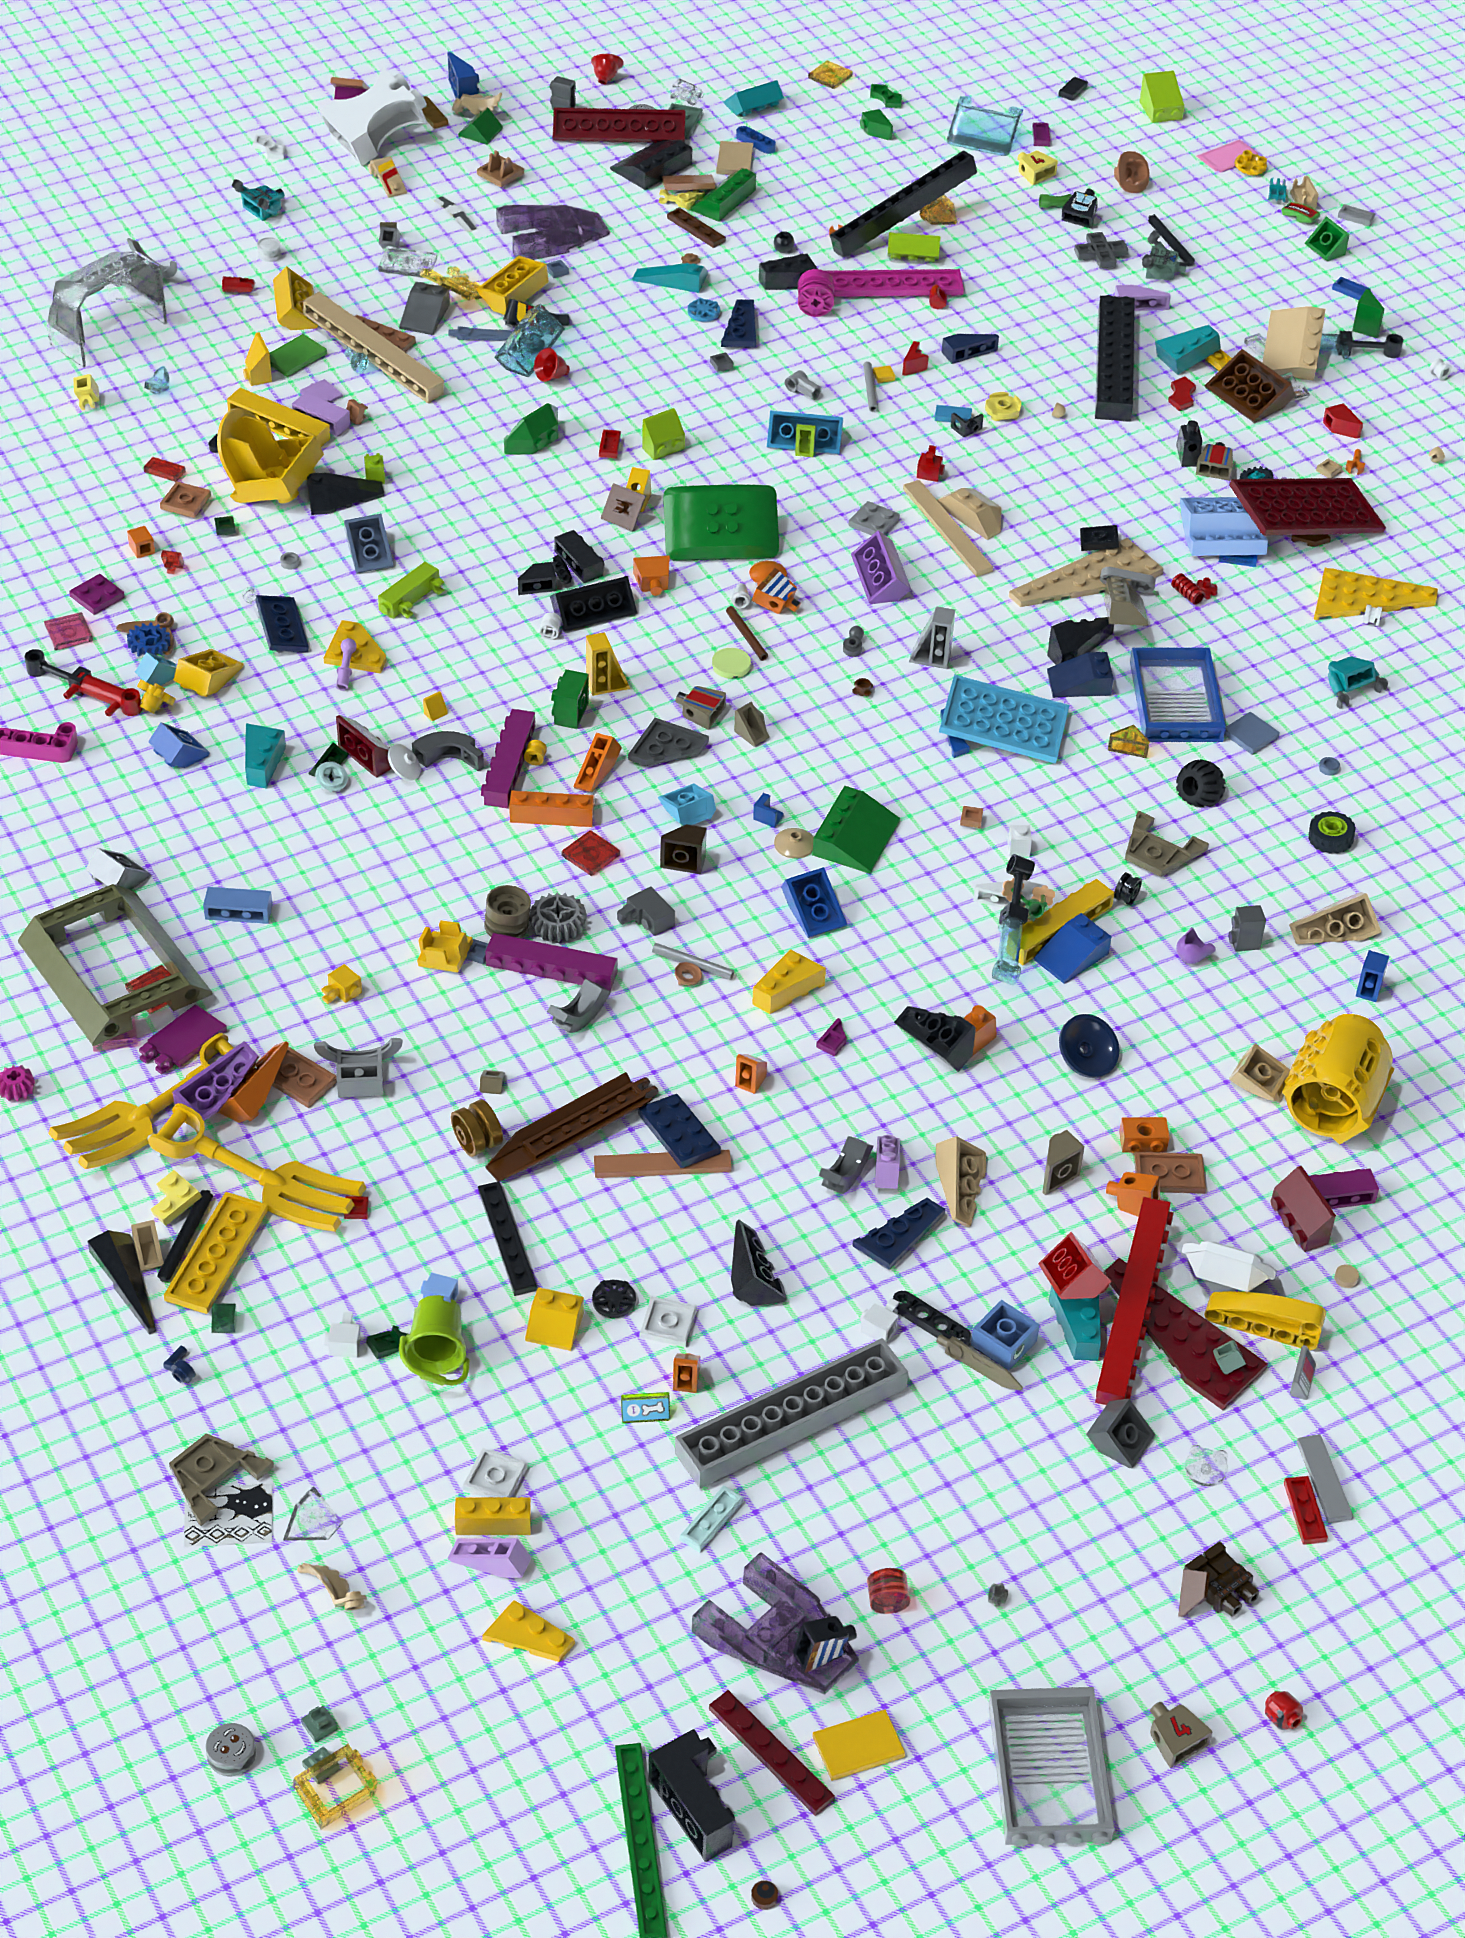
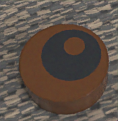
[751,1880,778,1910]

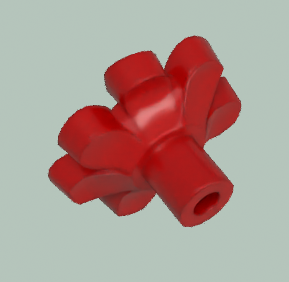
[1196,577,1218,600]

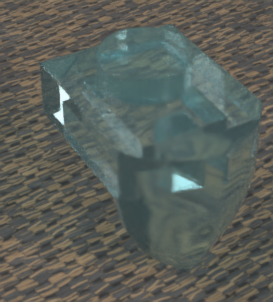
[144,366,170,394]

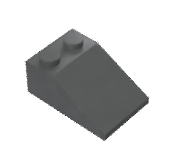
[399,281,450,335]

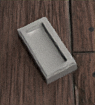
[1337,204,1376,227]

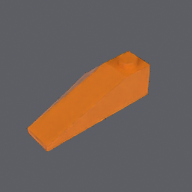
[218,1041,289,1123]

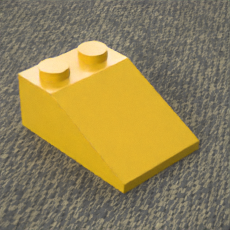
[173,648,244,697]

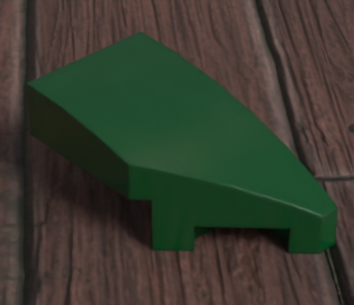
[366,1325,408,1359]

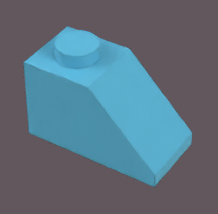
[135,652,177,686]

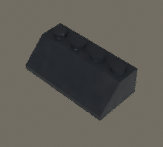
[550,576,637,632]

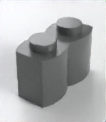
[550,76,576,110]

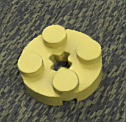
[985,392,1021,421]

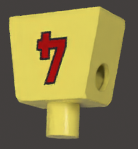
[1017,150,1058,185]

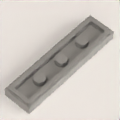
[1296,1434,1353,1523]

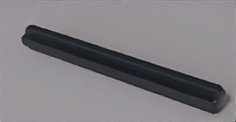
[1148,214,1195,266]
[157,1189,213,1282]

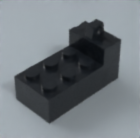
[648,1729,735,1863]

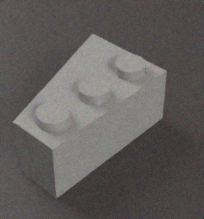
[909,606,956,669]

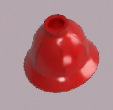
[591,53,624,85]
[534,348,570,382]

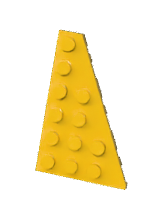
[1313,567,1438,620]

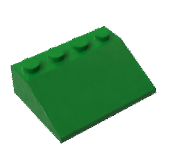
[812,785,901,874]

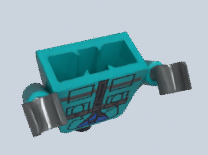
[231,179,285,221]
[1327,656,1388,709]

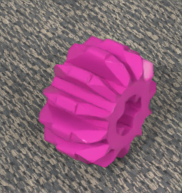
[0,1064,35,1102]

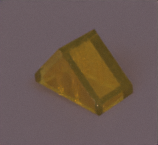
[1107,724,1150,759]

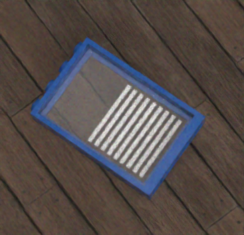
[1130,647,1226,742]

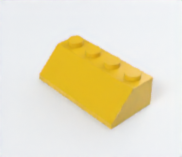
[477,256,549,315]
[273,266,318,330]

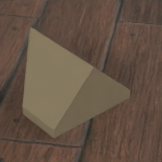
[734,701,770,746]

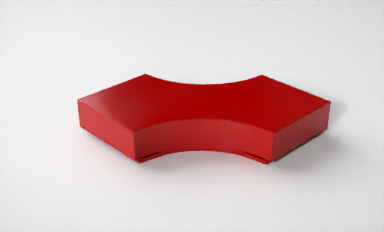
[1168,376,1196,411]

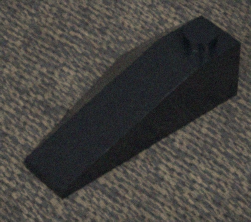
[307,472,384,515]

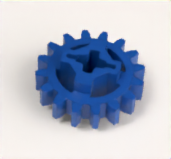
[127,622,170,657]

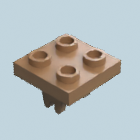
[477,150,524,188]

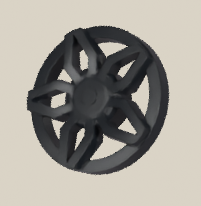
[592,1279,636,1318]

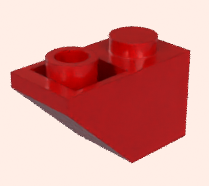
[1323,403,1363,439]

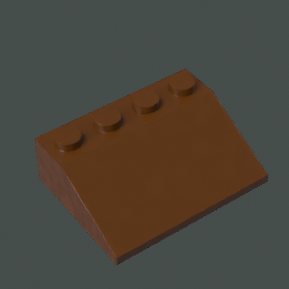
[1204,349,1296,423]

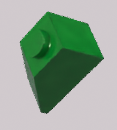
[860,109,893,141]

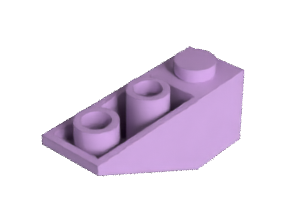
[875,1134,900,1189]

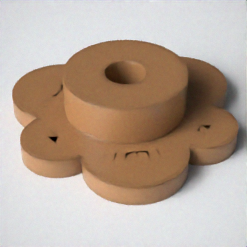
[681,253,701,264]

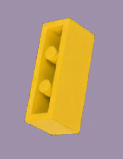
[454,1497,531,1535]

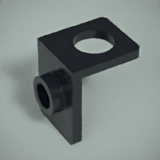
[950,412,984,438]

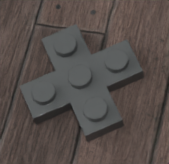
[1074,232,1129,269]

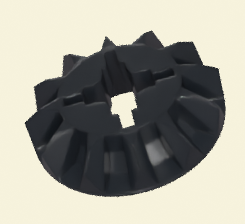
[552,555,572,584]

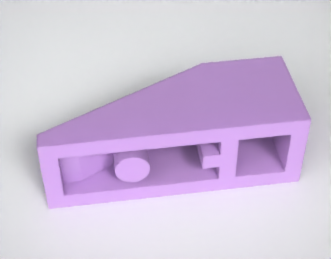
[1114,284,1171,311]
[447,1538,532,1578]

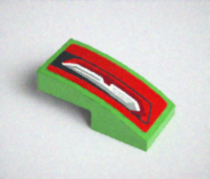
[1281,202,1321,223]

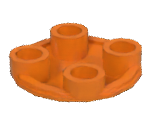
[749,560,787,587]

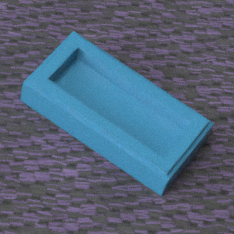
[934,405,972,423]

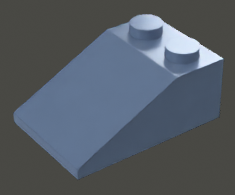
[344,513,394,574]

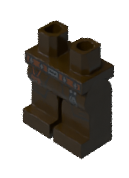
[1184,1541,1259,1617]

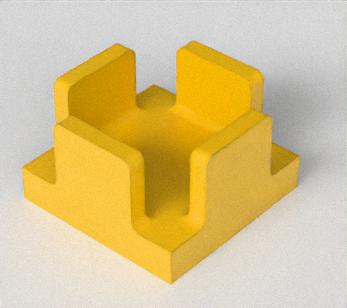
[417,920,473,973]

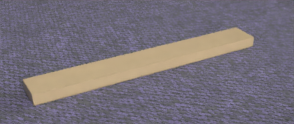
[903,479,993,577]

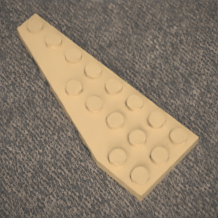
[1008,538,1164,607]

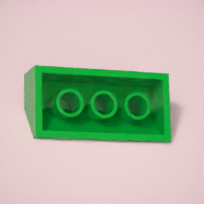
[691,168,756,222]

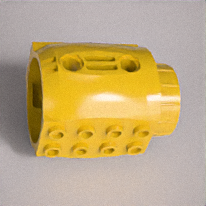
[1282,1014,1395,1145]

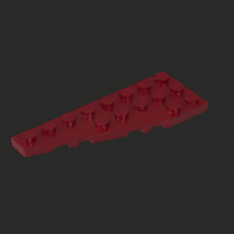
[1105,1258,1268,1411]

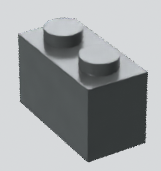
[1228,905,1266,952]

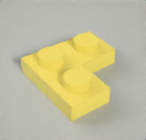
[150,1170,202,1226]

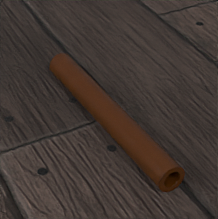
[726,606,768,661]

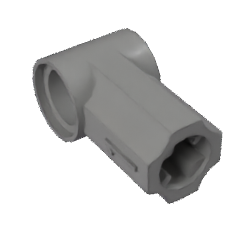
[784,370,822,400]

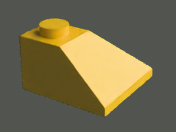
[243,332,272,386]

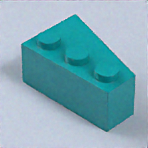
[1155,324,1221,375]

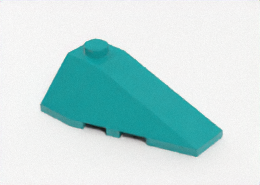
[632,263,708,293]

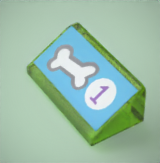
[621,1392,670,1423]

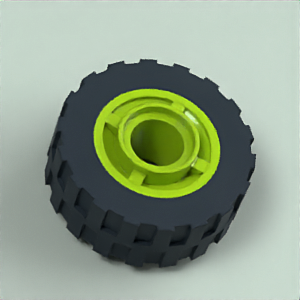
[1308,811,1356,854]

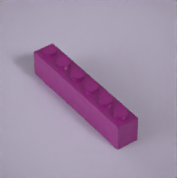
[481,708,536,809]
[485,933,618,991]

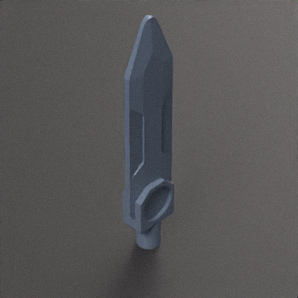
[448,326,522,341]

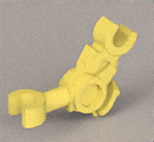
[658,189,705,210]

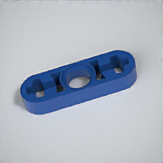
[736,126,776,154]

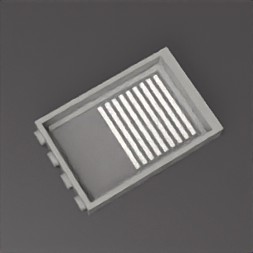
[988,1687,1114,1847]

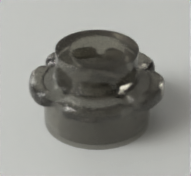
[988,1582,1008,1607]

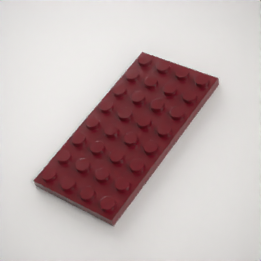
[1229,478,1386,536]

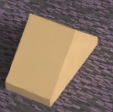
[131,1219,163,1271]

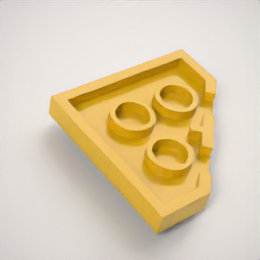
[323,620,387,674]

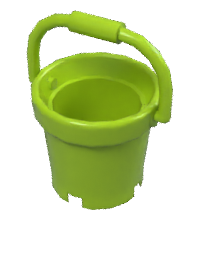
[399,1295,470,1386]

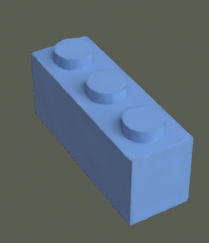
[203,887,273,924]

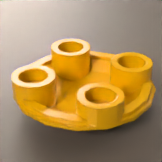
[1234,150,1267,175]

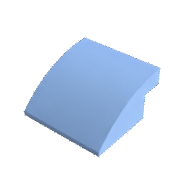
[1180,497,1268,556]

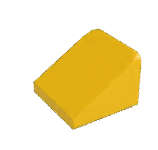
[423,691,448,721]

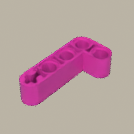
[0,722,78,763]

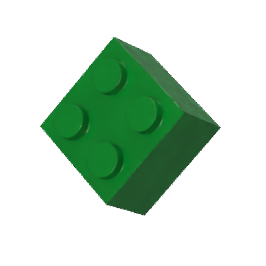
[551,669,589,729]

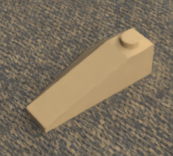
[1289,892,1381,944]
[935,1136,986,1227]

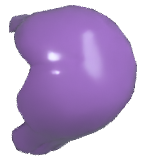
[1176,927,1216,964]

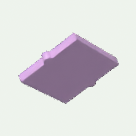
[300,379,343,403]

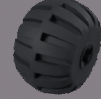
[1176,759,1226,808]

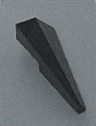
[87,1230,156,1335]

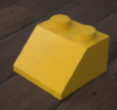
[525,1287,584,1351]

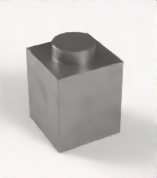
[378,227,401,250]

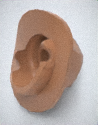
[1114,151,1150,193]

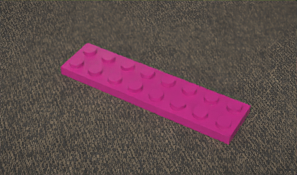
[824,269,964,297]

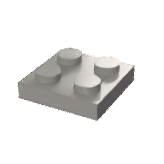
[848,501,900,536]

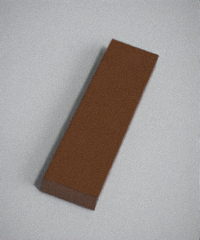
[667,207,726,248]

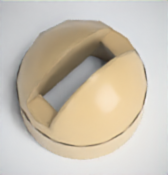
[1051,402,1066,418]
[1428,446,1445,463]

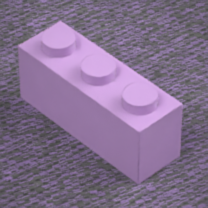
[292,392,350,437]

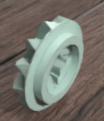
[315,762,348,793]

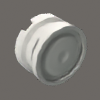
[257,237,282,262]

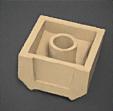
[1229,1043,1290,1102]

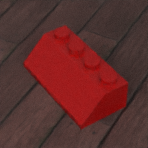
[1038,1232,1112,1299]

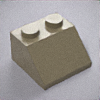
[1042,1129,1085,1196]

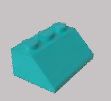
[723,79,784,116]

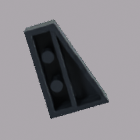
[758,253,818,290]

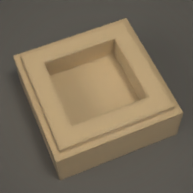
[1316,458,1343,478]

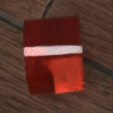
[867,1568,911,1614]

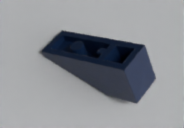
[941,333,999,364]

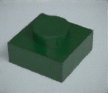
[214,516,236,536]

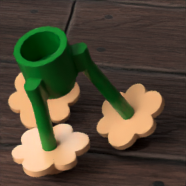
[1002,878,1055,922]

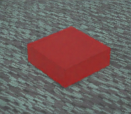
[344,1196,369,1219]

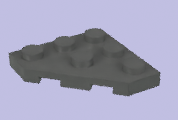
[628,717,709,766]

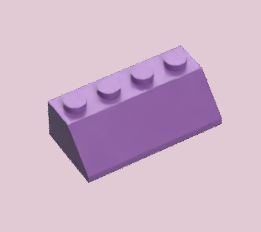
[851,530,911,604]

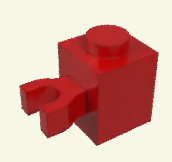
[916,445,945,482]

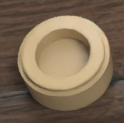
[1334,1264,1359,1288]

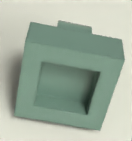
[301,1705,338,1743]
[302,1746,340,1784]

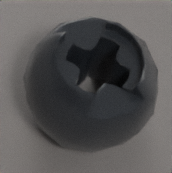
[773,231,795,253]

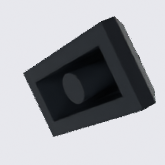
[517,562,556,595]

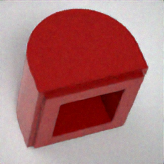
[929,284,947,309]

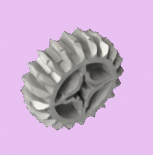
[529,892,587,942]

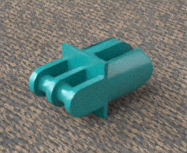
[1268,177,1287,202]

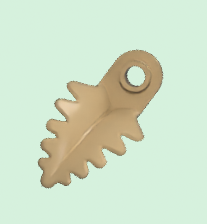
[451,92,503,115]
[297,1563,367,1611]

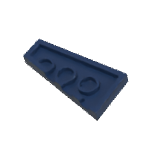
[721,299,756,348]
[852,1197,945,1270]

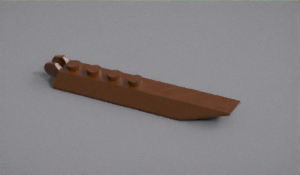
[485,1072,659,1181]

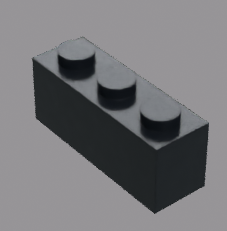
[554,529,605,583]

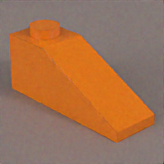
[573,733,622,793]

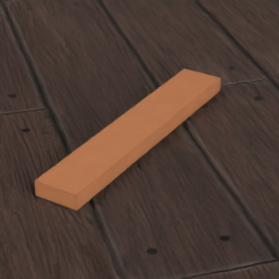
[594,1149,732,1178]

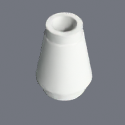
[731,583,750,609]

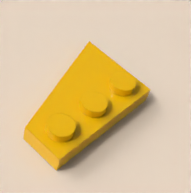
[482,1600,575,1662]

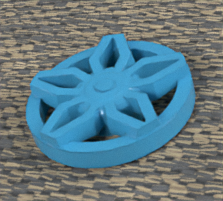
[687,297,720,322]

